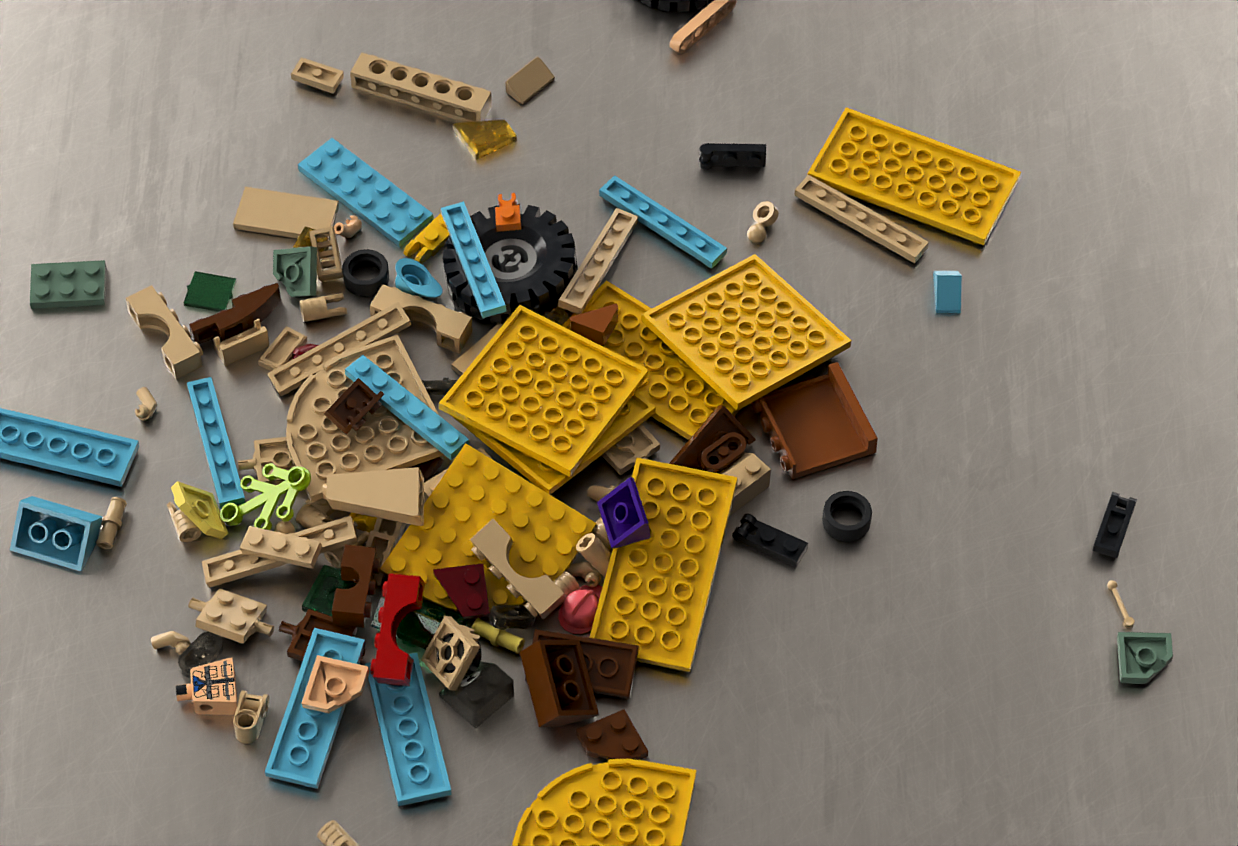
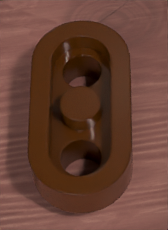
[701,432,746,473]

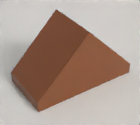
[570,303,618,347]

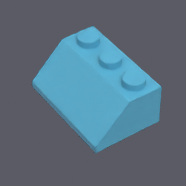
[10,496,103,571]

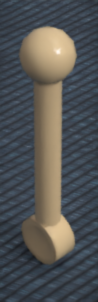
[1107,580,1135,628]

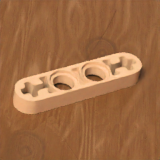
[670,0,737,54]

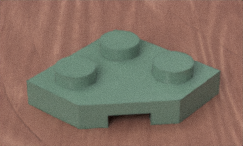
[273,246,317,298]
[1117,632,1173,684]

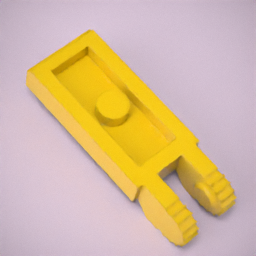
[403,213,450,264]

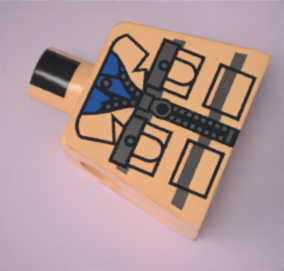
[176,658,238,715]

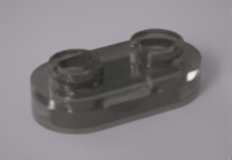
[488,605,537,630]
[178,632,223,678]

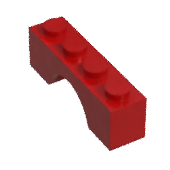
[370,573,425,686]

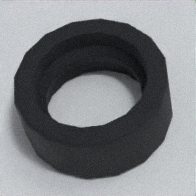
[342,249,389,297]
[822,491,872,542]

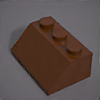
[520,640,599,727]

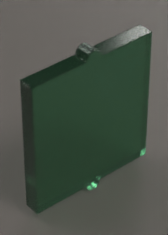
[183,271,236,312]

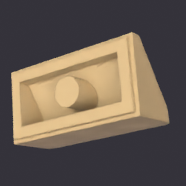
[505,56,555,105]

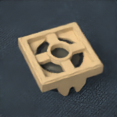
[421,616,482,691]

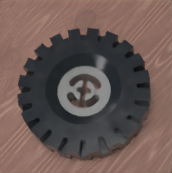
[443,204,578,324]

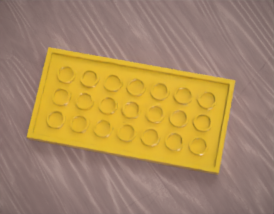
[807,107,1021,245]
[562,280,742,440]
[589,458,738,672]

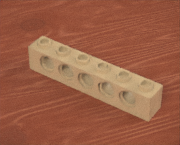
[350,52,492,127]

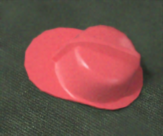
[558,585,603,634]

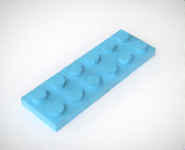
[298,138,434,247]
[0,408,139,487]
[264,628,366,789]
[365,653,452,806]

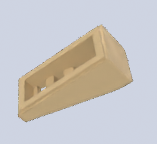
[309,226,343,282]

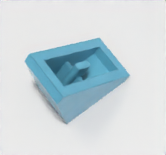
[933,271,962,313]

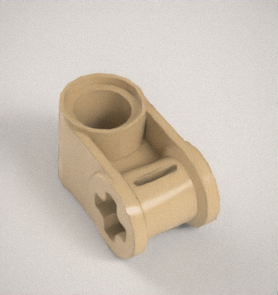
[233,690,270,744]

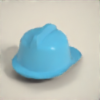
[395,258,443,298]

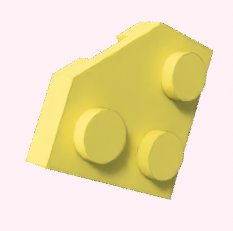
[171,481,229,539]

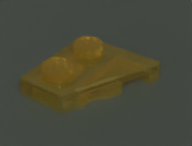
[453,120,517,160]

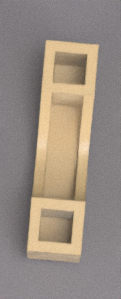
[370,284,473,354]
[126,285,203,380]
[470,519,566,620]

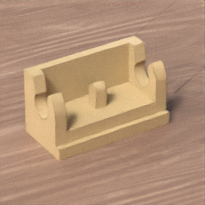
[213,319,269,366]

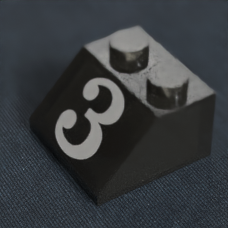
[439,661,514,729]

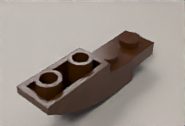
[189,283,281,344]

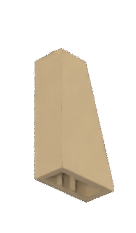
[323,467,424,526]

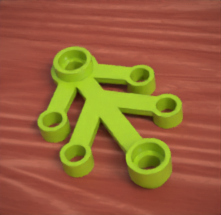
[220,463,311,530]

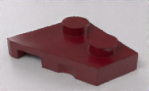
[433,563,490,620]

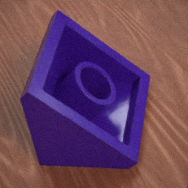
[597,477,651,548]

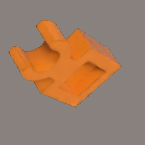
[495,193,521,232]

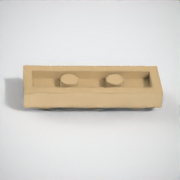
[240,526,323,569]

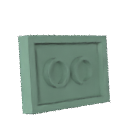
[30,260,106,309]

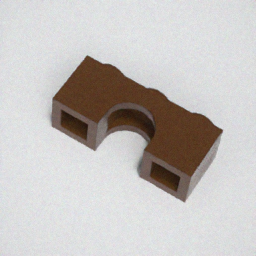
[332,544,381,628]

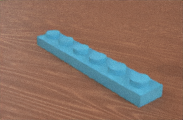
[599,175,727,269]
[441,201,507,318]
[345,355,469,460]
[187,377,245,509]

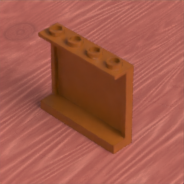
[751,362,878,480]

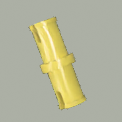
[472,618,525,654]

